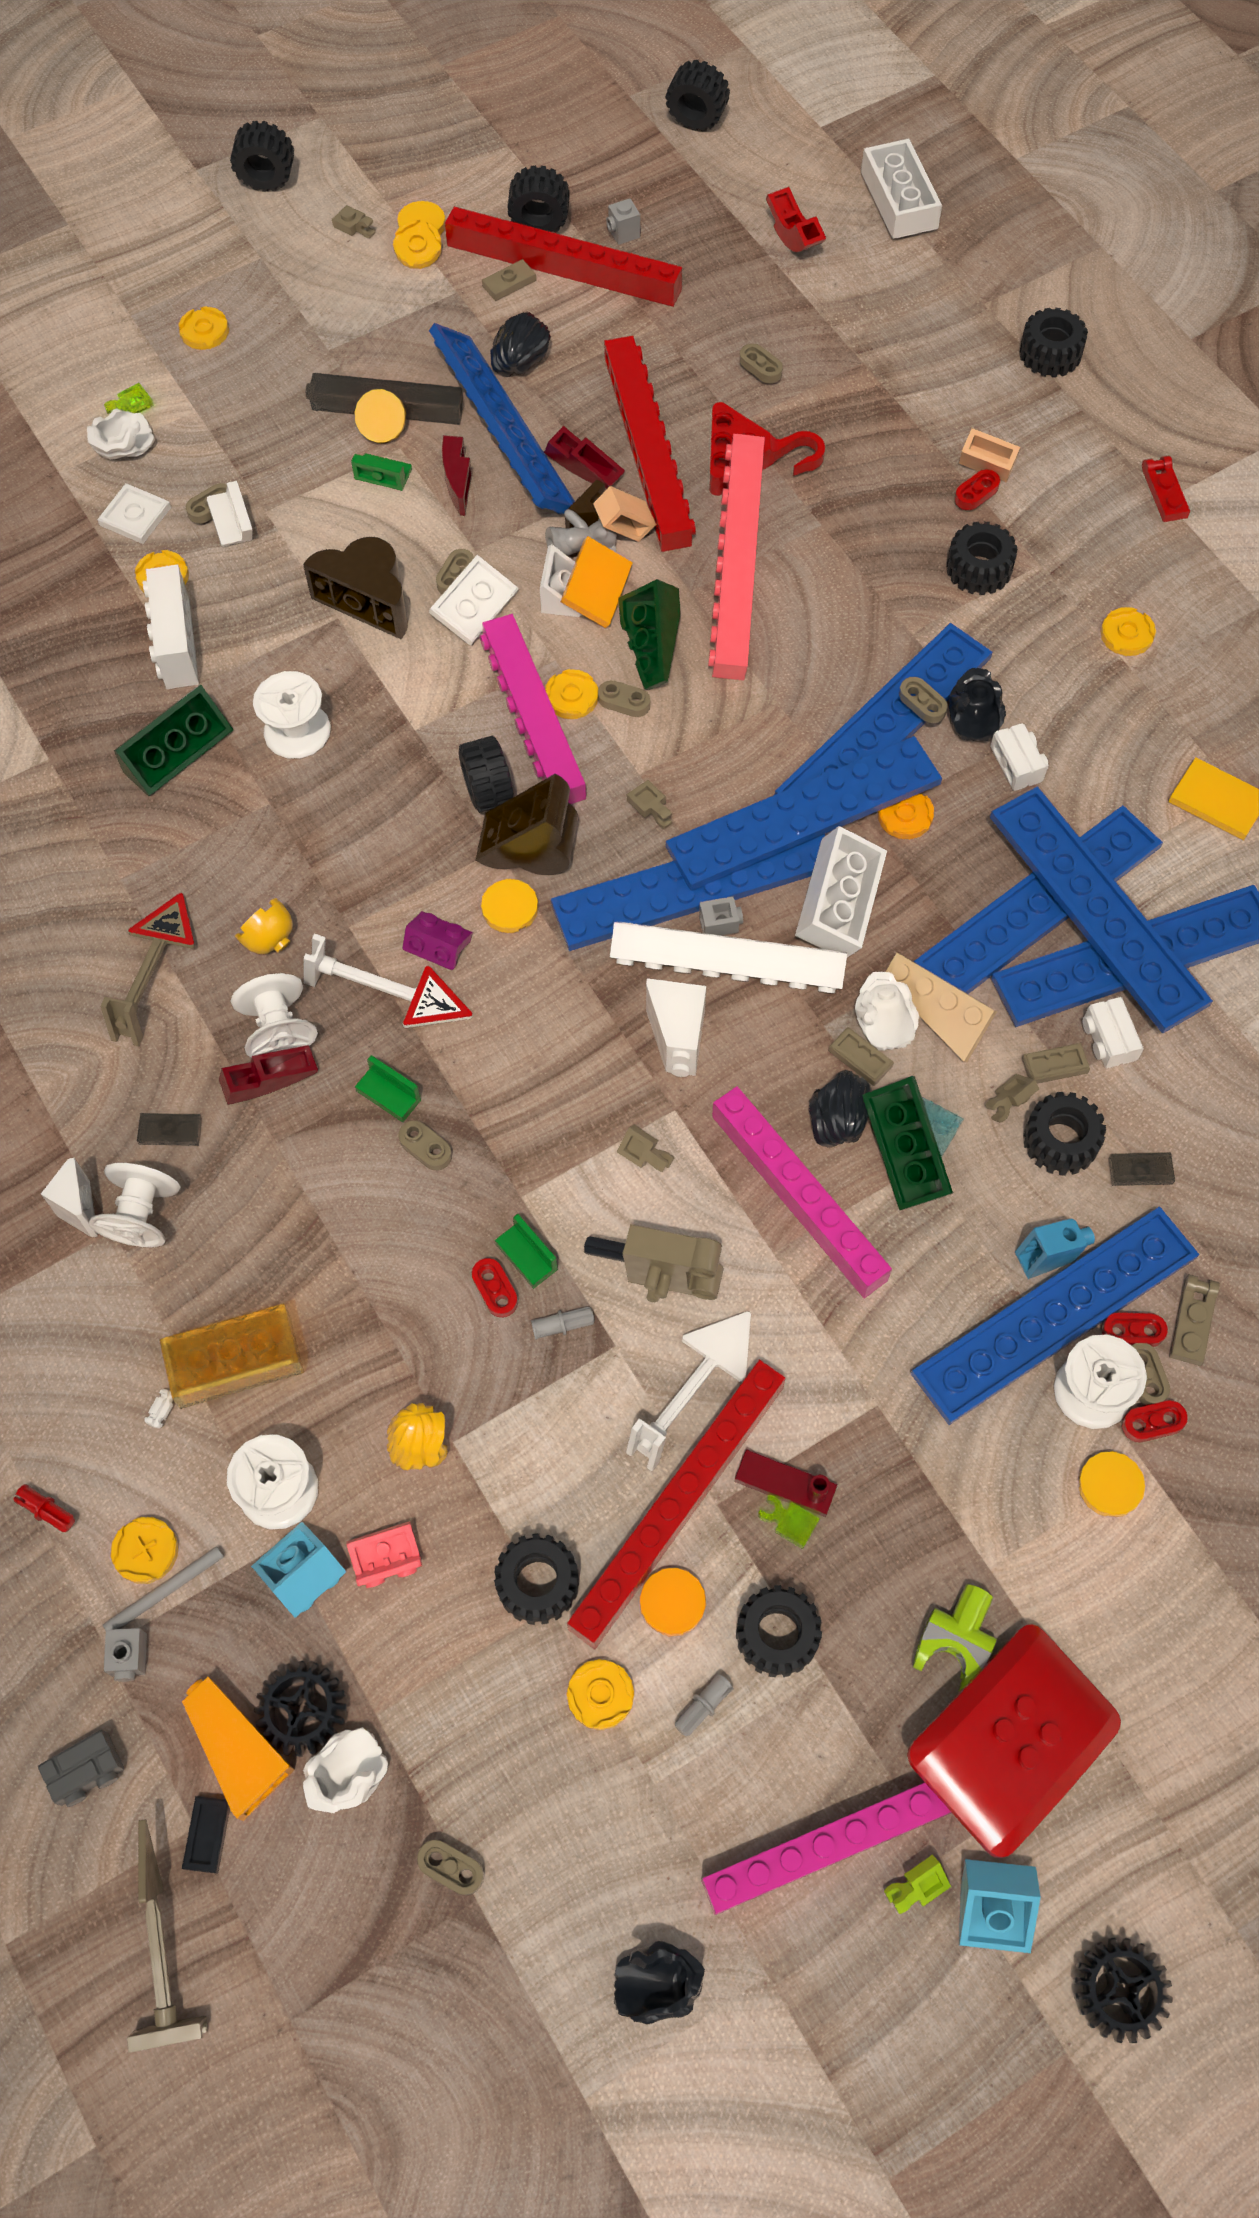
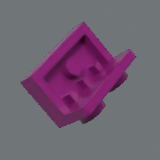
[402,911,473,970]

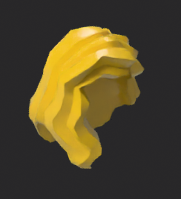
[387,1403,448,1470]

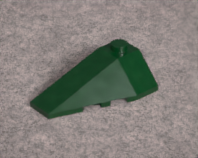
[618,579,681,690]

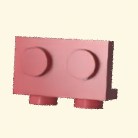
[346,1521,422,1588]

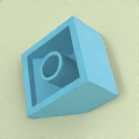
[251,1522,346,1618]
[959,1859,1041,1953]

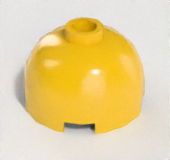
[235,898,293,954]

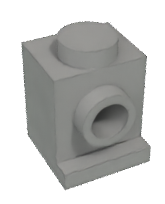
[699,896,743,935]

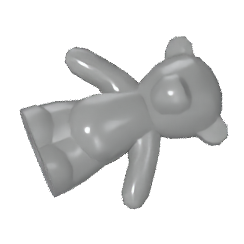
[545,509,617,556]

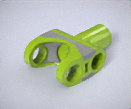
[913,1584,997,1691]

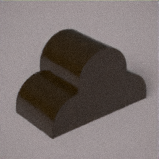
[303,537,408,639]
[475,773,578,875]

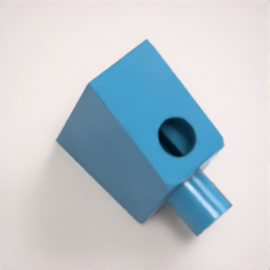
[1015,1218,1095,1279]

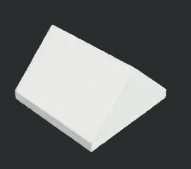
[540,544,582,617]
[41,1158,98,1237]

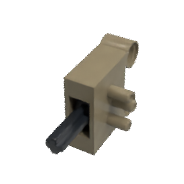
[584,1224,724,1303]

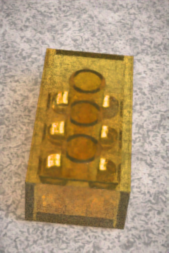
[159,1304,304,1409]

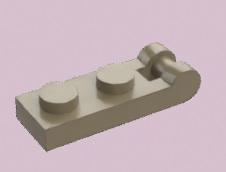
[1169,1274,1220,1366]

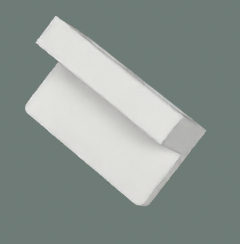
[207,481,253,547]

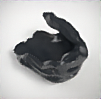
[490,312,551,377]
[949,668,1006,742]
[809,1070,872,1148]
[614,1941,705,2025]

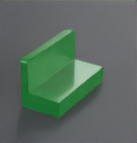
[351,453,412,491]
[355,1055,421,1122]
[495,1214,558,1289]

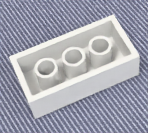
[861,139,942,239]
[143,564,199,689]
[795,826,887,957]

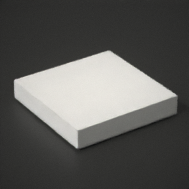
[97,483,171,544]

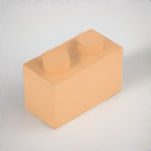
[959,428,1020,482]
[593,486,656,542]

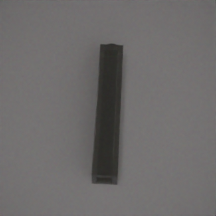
[305,373,464,425]

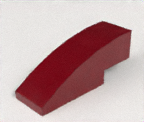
[544,426,625,489]
[442,435,472,516]
[219,1045,318,1105]

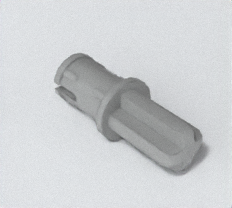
[531,1307,594,1340]
[675,1674,733,1736]

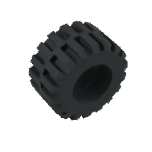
[665,60,730,131]
[230,121,294,192]
[507,165,570,233]
[1019,307,1088,377]
[946,521,1018,595]
[458,735,514,813]
[1023,1092,1106,1176]
[494,1533,579,1625]
[736,1585,822,1678]

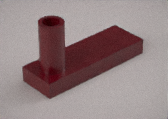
[734,1449,838,1517]

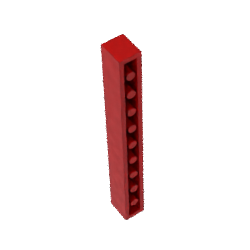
[445,206,682,307]
[604,335,696,552]
[567,1359,786,1650]

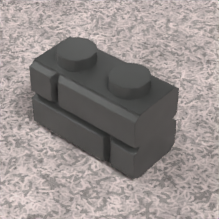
[38,1730,125,1807]

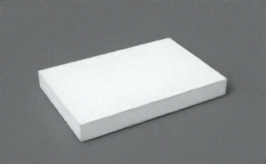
[429,555,519,646]

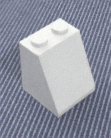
[646,979,706,1077]

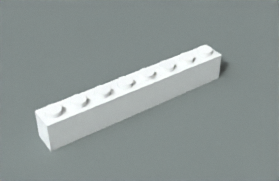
[610,921,847,993]

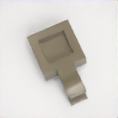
[332,205,376,238]
[626,780,672,829]
[985,1074,1039,1123]
[616,1125,674,1172]

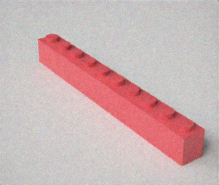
[708,434,765,681]

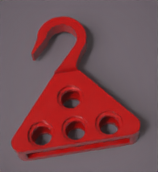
[709,402,825,496]

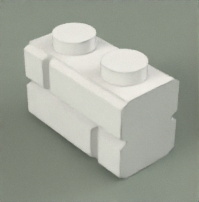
[990,723,1048,791]
[1082,997,1144,1069]

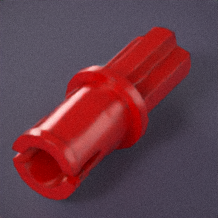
[13,1484,75,1532]

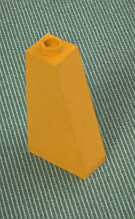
[182,1677,295,1821]

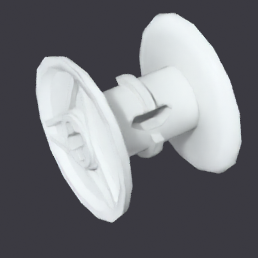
[253,671,331,759]
[231,973,318,1058]
[88,1163,181,1247]
[1054,1334,1147,1429]
[227,1434,318,1530]

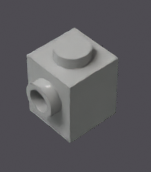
[606,198,640,245]
[104,1628,147,1682]

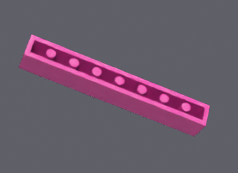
[479,613,586,804]
[712,1086,892,1299]
[701,1783,952,1915]

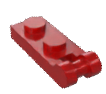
[1142,455,1190,522]

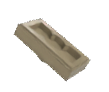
[482,259,536,301]
[828,1027,894,1086]
[1022,1043,1090,1084]

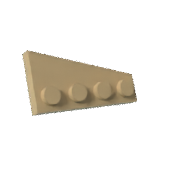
[886,953,997,1062]

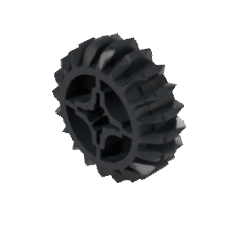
[254,1661,347,1757]
[1073,1938,1173,2044]

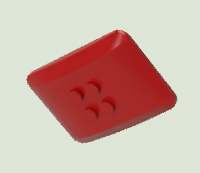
[907,1624,1121,1858]

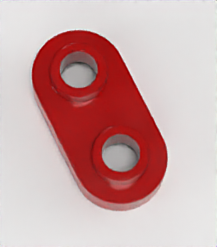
[955,469,1000,510]
[472,1258,518,1318]
[1102,1313,1168,1347]
[1122,1400,1188,1443]

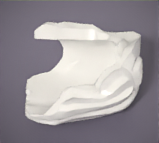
[87,408,155,460]
[855,972,919,1051]
[303,1727,388,1813]

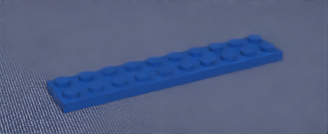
[429,323,575,515]
[775,623,993,794]
[666,736,942,891]
[990,786,1213,1034]
[914,805,1163,994]
[551,834,825,951]
[991,885,1259,1027]
[911,1206,1200,1425]

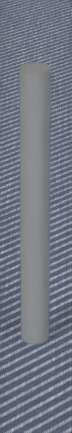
[103,1547,224,1631]

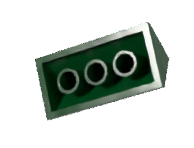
[114,684,233,796]
[862,1076,953,1211]

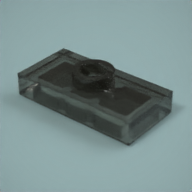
[137,1113,202,1146]
[1108,1152,1175,1186]

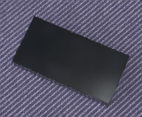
[182,1796,230,1874]

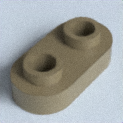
[739,343,783,383]
[186,483,227,524]
[436,549,474,594]
[899,677,948,723]
[598,680,650,717]
[398,1121,452,1170]
[1132,1343,1170,1405]
[417,1840,484,1895]

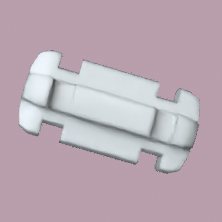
[145,1389,177,1428]

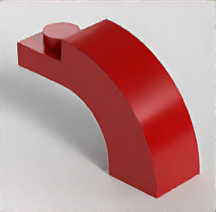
[766,187,826,252]

